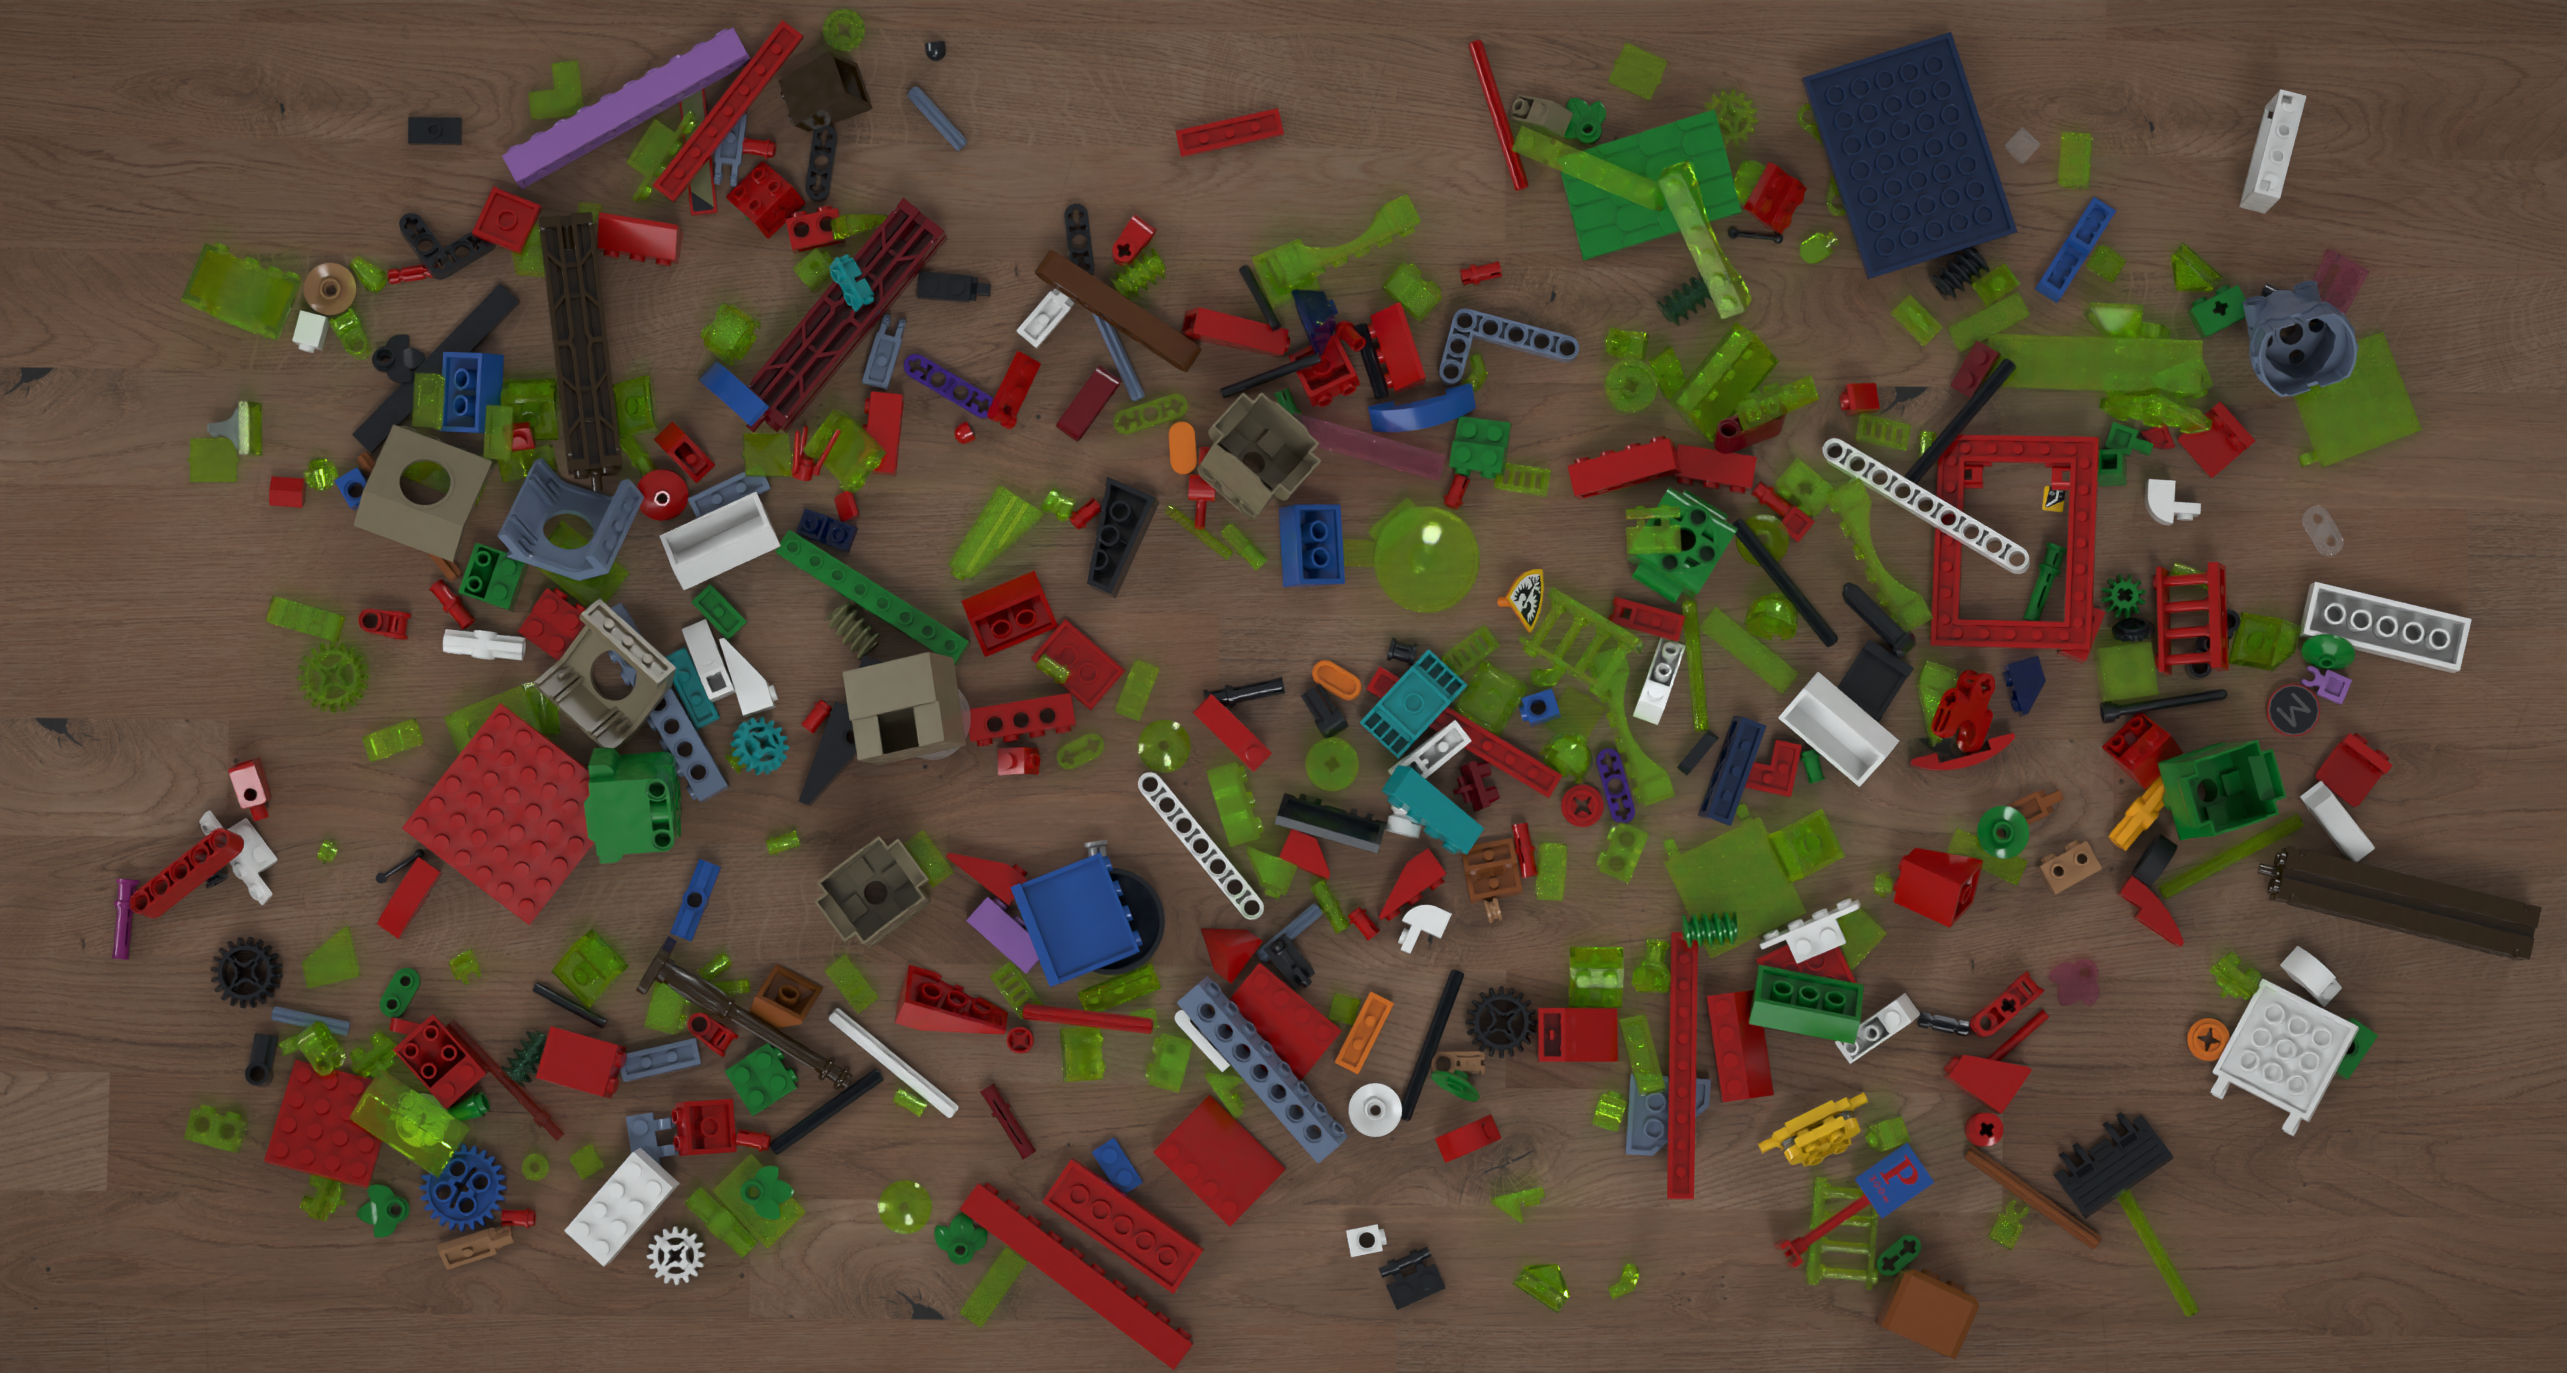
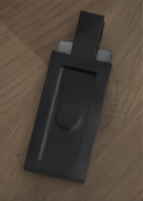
[917,271,991,303]

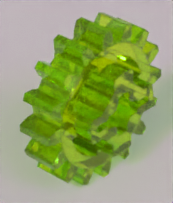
[1702,89,1758,148]

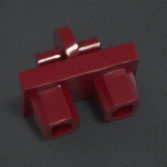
[1453,760,1500,812]

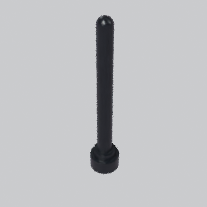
[2100,689,2228,724]

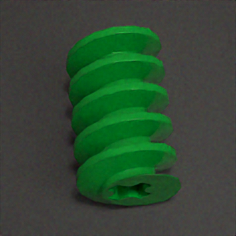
[1682,911,1738,948]

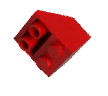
[2102,713,2183,790]

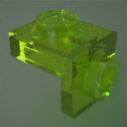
[1605,327,1649,361]

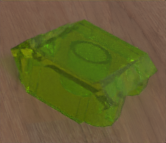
[1454,661,1528,736]

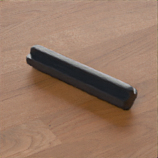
[1353,323,1389,400]

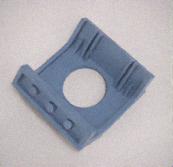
[498,458,644,581]

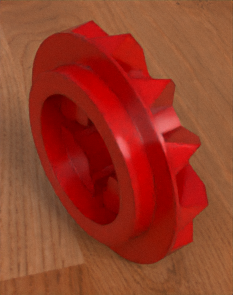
[1561,785,1604,827]

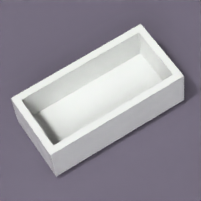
[660,492,781,590]
[1778,672,1899,787]
[564,1148,680,1267]

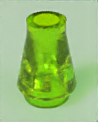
[349,256,388,294]

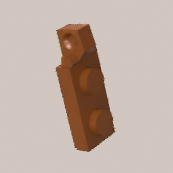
[1997,790,2064,838]

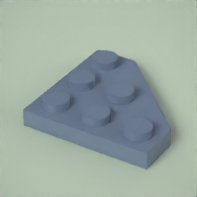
[1625,1074,1711,1156]

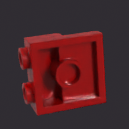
[1743,162,1807,234]
[1288,334,1360,407]
[517,587,586,661]
[671,1099,737,1156]

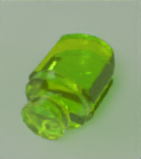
[1800,230,1840,265]

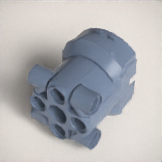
[2242,280,2359,397]

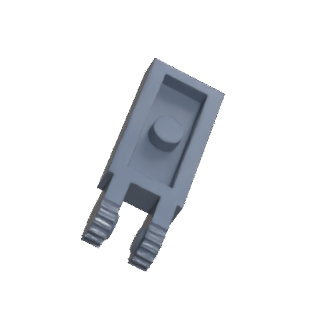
[714,113,748,187]
[862,313,907,391]

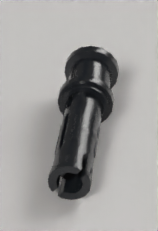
[1203,677,1285,708]

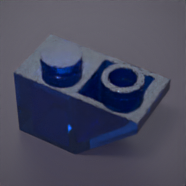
[2002,656,2046,717]

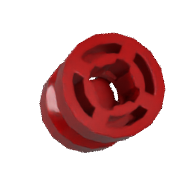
[1006,1027,1034,1054]

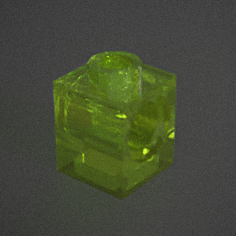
[1591,1090,1627,1133]

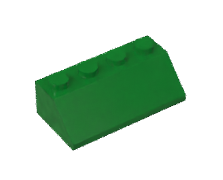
[1749,965,1864,1044]

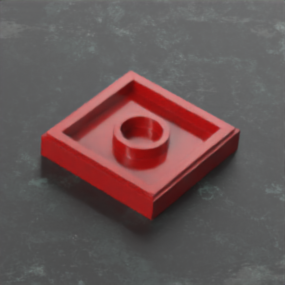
[472,186,543,255]

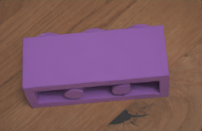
[966,897,1039,974]

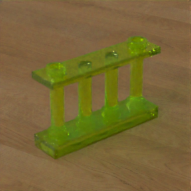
[1518,587,1645,699]
[1806,1177,1878,1290]

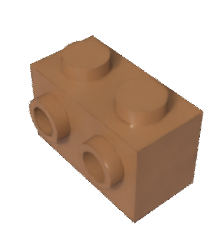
[2037,839,2102,895]

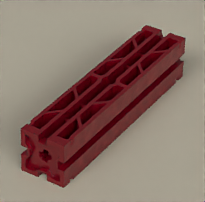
[746,197,948,433]

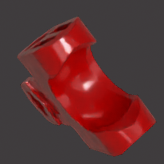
[1931,669,1995,754]

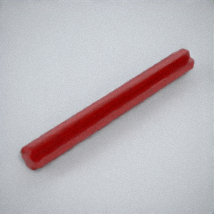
[1023,1004,1154,1034]

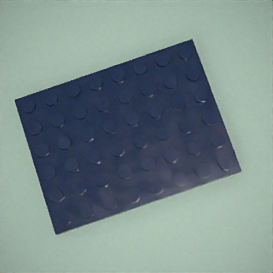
[1801,32,2017,280]

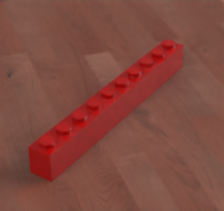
[959,1182,1194,1370]

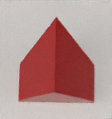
[1200,928,1263,984]

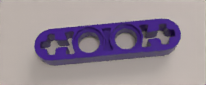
[904,354,993,419]

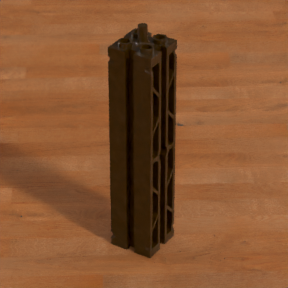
[539,212,622,492]
[2257,846,2542,961]

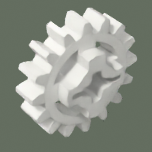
[647,1226,706,1285]

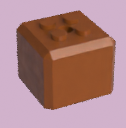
[1875,1268,1979,1360]

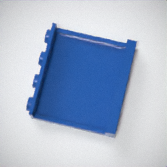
[1010,852,1143,987]

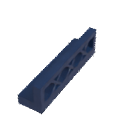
[1698,716,1767,826]

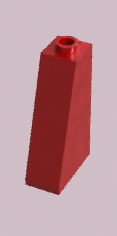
[1181,307,1290,357]

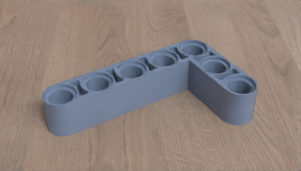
[1439,308,1579,386]

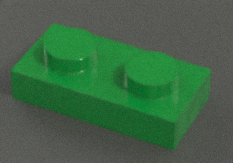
[691,584,748,641]

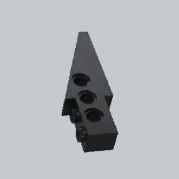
[799,655,884,806]

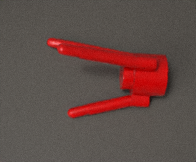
[791,425,841,481]

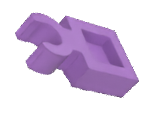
[2300,666,2352,705]

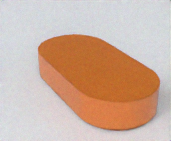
[1169,422,1197,475]
[1312,660,1361,701]

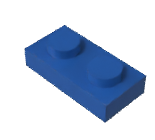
[1092,1138,1143,1194]

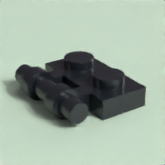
[1378,1247,1445,1310]

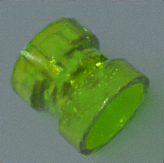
[1041,487,1077,523]

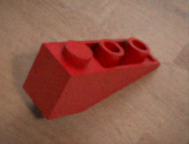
[1379,848,1446,922]

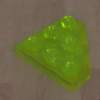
[2099,386,2212,434]

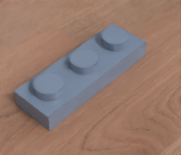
[688,465,772,518]
[620,1038,702,1083]

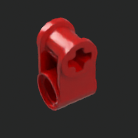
[1112,214,1157,267]
[358,608,412,640]
[687,1012,739,1058]

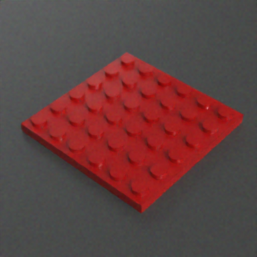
[402,702,594,925]

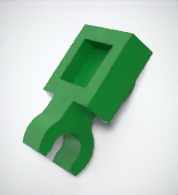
[2104,422,2154,457]

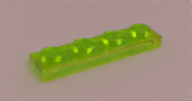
[1699,607,1799,694]

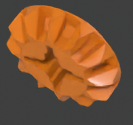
[2187,1018,2230,1061]

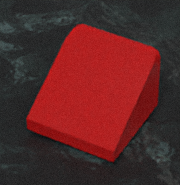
[834,490,860,522]

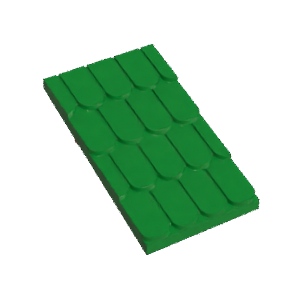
[1557,109,1742,262]

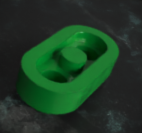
[380,968,421,1018]

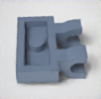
[626,1113,679,1166]

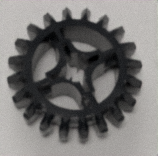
[211,937,284,1009]
[1465,986,1538,1058]

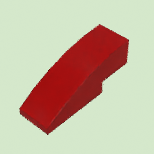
[377,857,443,939]
[2117,876,2184,948]

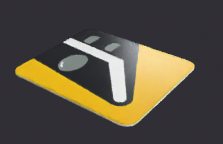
[2042,486,2065,512]

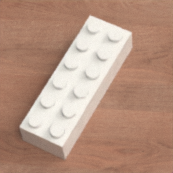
[2298,582,2472,673]

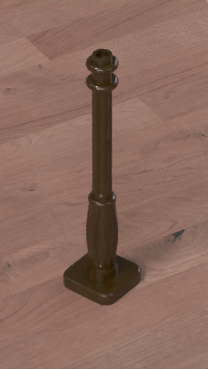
[636,936,853,1089]

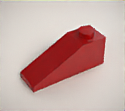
[1192,694,1272,772]
[946,853,1029,906]

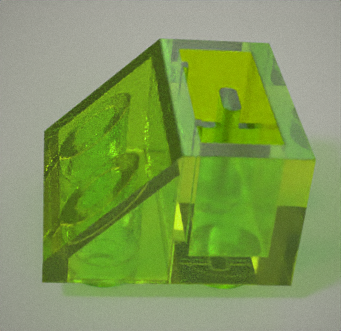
[1569,947,1624,1008]

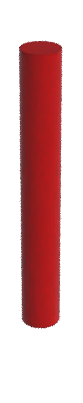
[1987,1009,2049,1061]

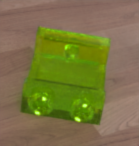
[803,409,887,493]

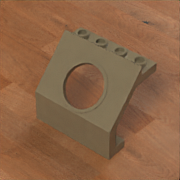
[353,424,497,562]
[534,598,676,750]

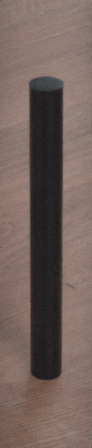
[1220,352,1322,398]

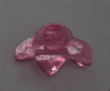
[2048,959,2100,1007]

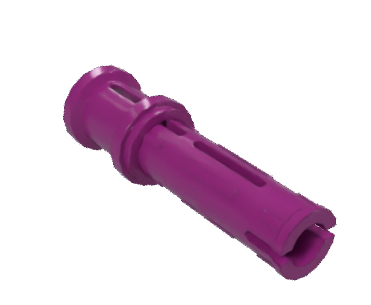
[112,878,140,960]

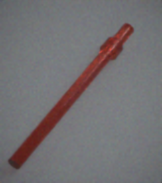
[447,1020,564,1141]

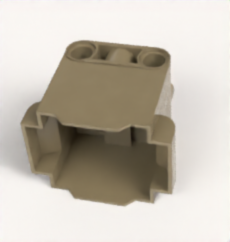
[1197,392,1321,520]
[814,836,931,948]

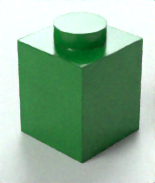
[2098,449,2127,487]

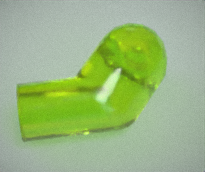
[1530,659,1569,687]

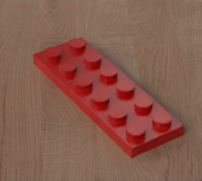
[1042,1158,1204,1294]

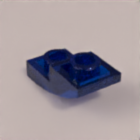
[796,508,858,553]

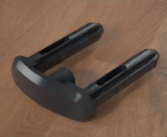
[1842,582,1916,658]

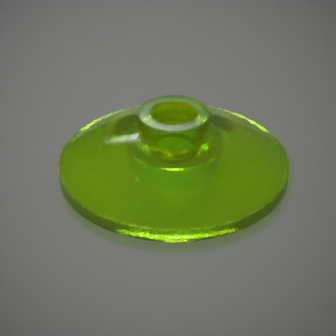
[1736,514,1789,567]
[1138,720,1191,773]
[878,1180,932,1234]

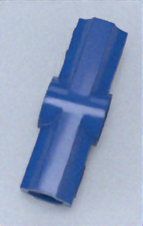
[670,859,721,942]

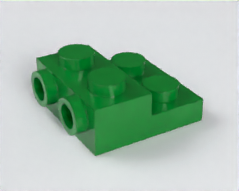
[1449,416,1512,479]
[725,1043,799,1116]

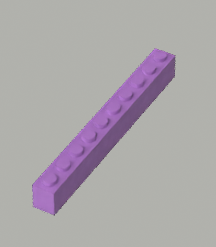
[502,28,751,189]

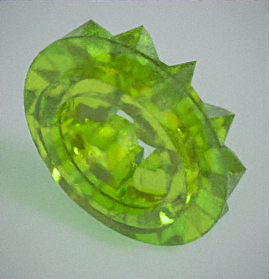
[823,9,865,51]

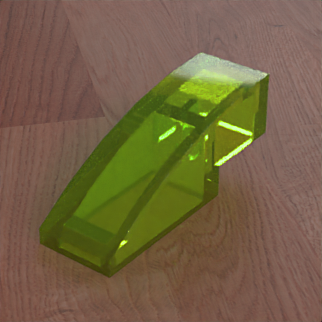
[1945,828,2028,886]

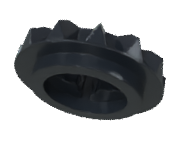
[2112,618,2155,643]

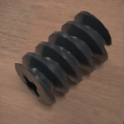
[1930,247,1990,301]

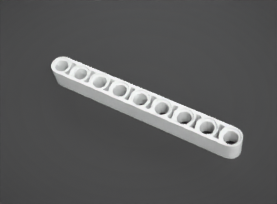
[1823,438,2030,574]

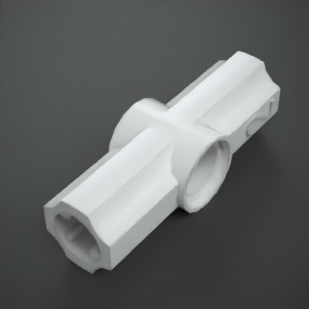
[443,629,526,661]

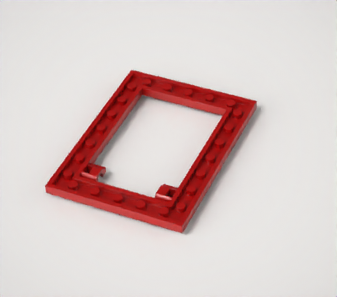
[1930,434,2100,650]

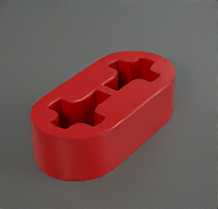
[389,1017,421,1035]

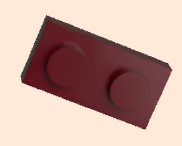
[1950,340,2001,398]

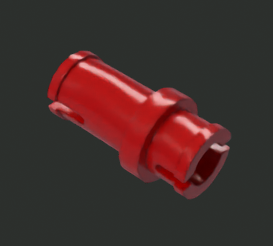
[1459,261,1502,286]
[1751,481,1793,518]

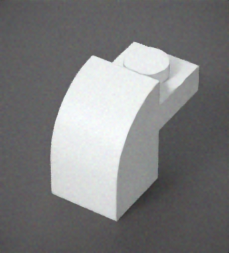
[2144,479,2201,526]
[1398,905,1452,954]
[2280,946,2342,1007]

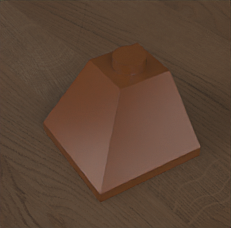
[749,964,823,1028]

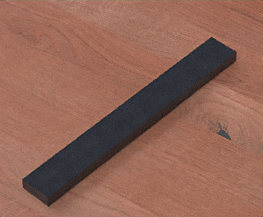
[352,284,520,454]

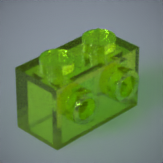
[1144,1033,1193,1093]

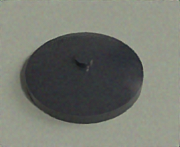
[1092,868,1165,975]

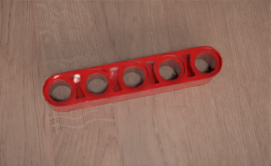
[129,828,244,919]

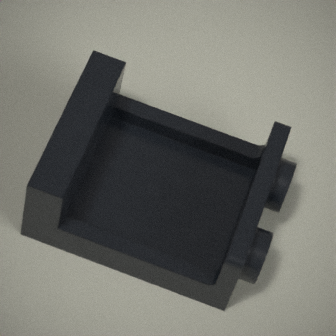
[1837,639,1914,722]

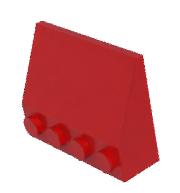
[1225,963,1342,1081]
[1153,1095,1286,1227]

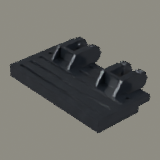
[1275,793,1387,854]
[2054,1112,2174,1219]

